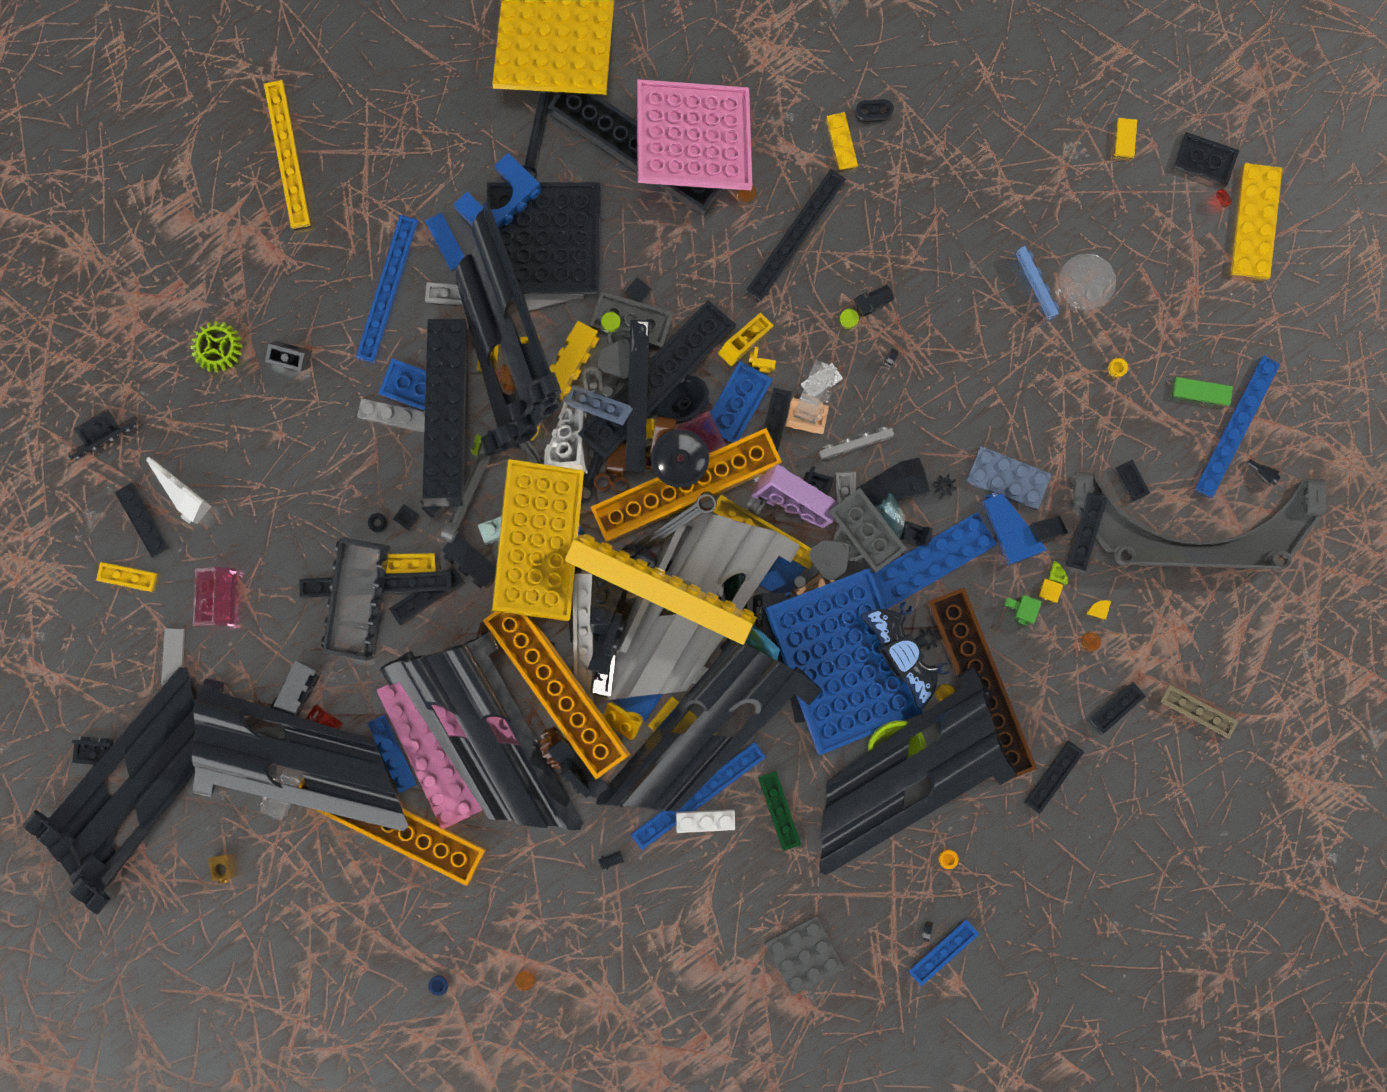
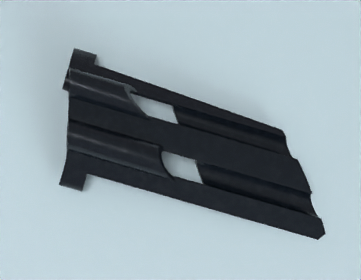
[596,638,822,811]
[22,667,195,915]
[192,678,409,831]

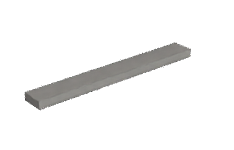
[615,512,688,653]

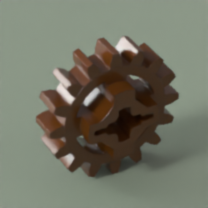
[539,726,572,769]

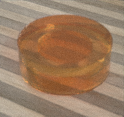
[738,185,757,203]
[1081,632,1101,652]
[515,971,535,991]

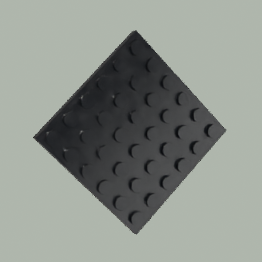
[487,182,600,294]

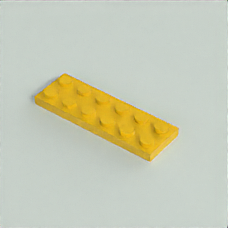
[1231,163,1282,279]

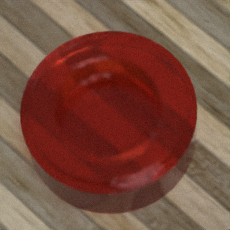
[1215,188,1232,208]

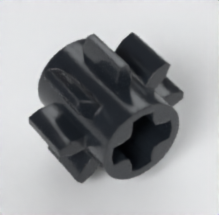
[933,474,957,498]
[919,626,941,651]

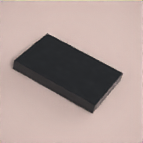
[1173,132,1240,186]

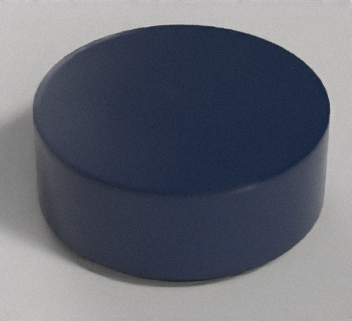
[428,975,449,996]

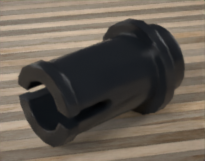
[598,850,624,871]

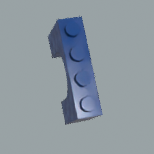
[453,153,542,232]

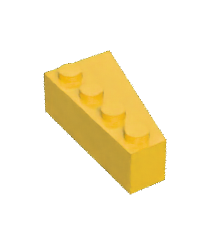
[549,321,600,401]

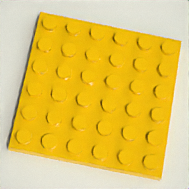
[492,0,614,95]

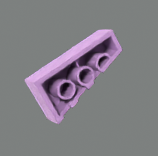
[751,464,839,528]

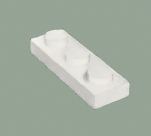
[676,809,735,833]

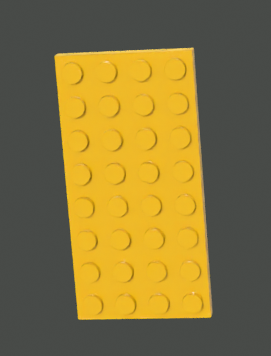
[492,459,584,621]

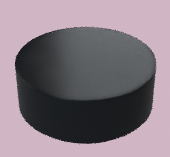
[883,348,899,367]
[922,921,933,942]

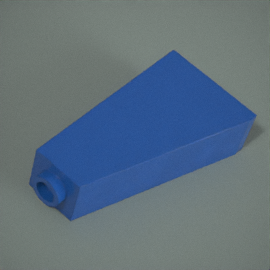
[982,492,1046,566]

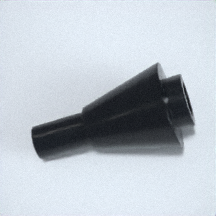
[1246,459,1281,487]

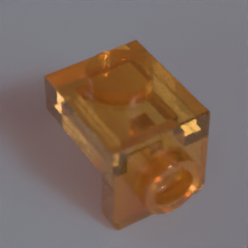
[500,364,515,392]

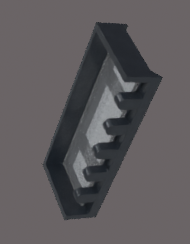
[321,537,390,661]

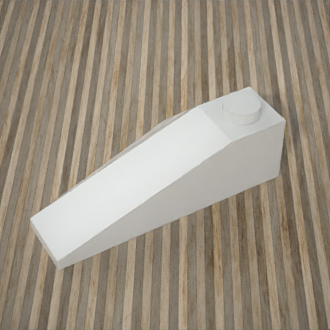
[544,403,588,474]
[146,457,212,524]

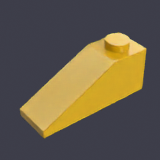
[718,313,774,367]

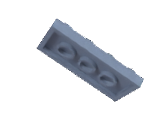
[966,446,1052,510]

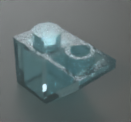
[880,493,905,539]

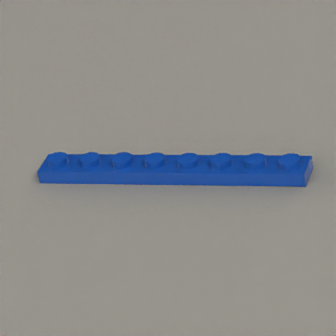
[1194,355,1280,498]

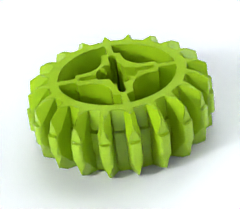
[190,321,243,373]

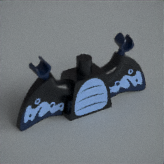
[861,601,949,709]

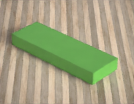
[1172,377,1233,406]

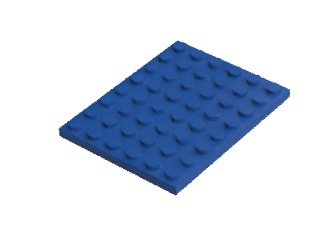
[764,568,923,755]

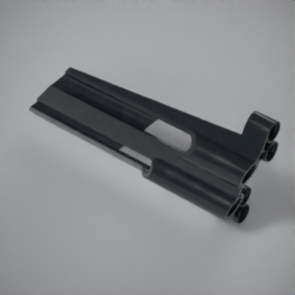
[456,201,562,456]
[380,630,583,830]
[819,666,1018,875]

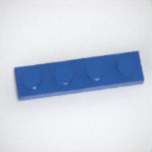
[367,715,418,793]
[908,919,980,987]

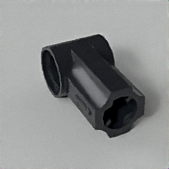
[853,285,894,317]

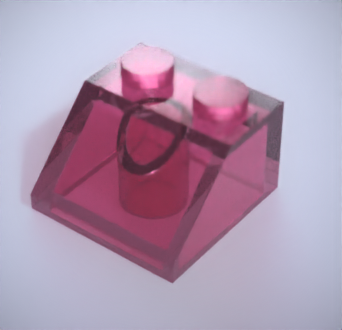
[675,411,726,453]

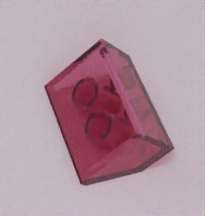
[193,567,237,627]

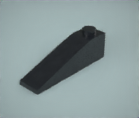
[856,458,930,507]

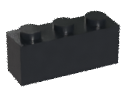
[441,534,496,589]

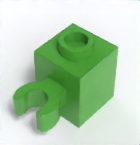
[1004,595,1042,626]

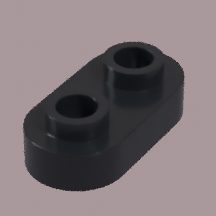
[856,99,894,121]

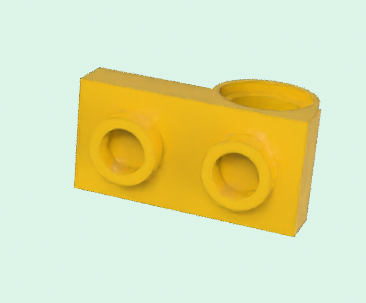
[603,702,643,740]

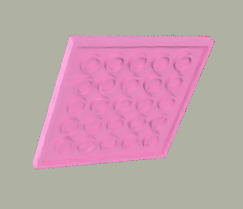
[637,79,752,190]

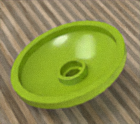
[868,720,926,758]

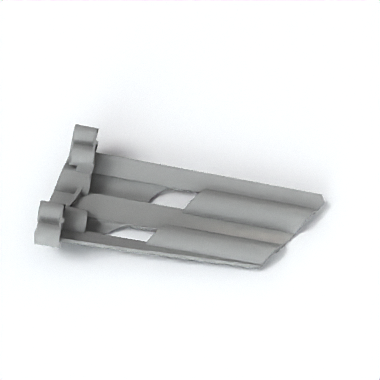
[595,512,800,701]

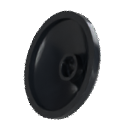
[656,375,709,424]
[651,429,709,487]

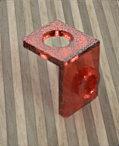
[306,704,343,729]

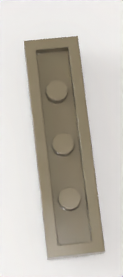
[1159,685,1238,739]

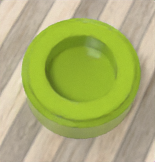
[840,309,859,329]
[601,312,620,332]

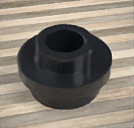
[368,513,387,532]

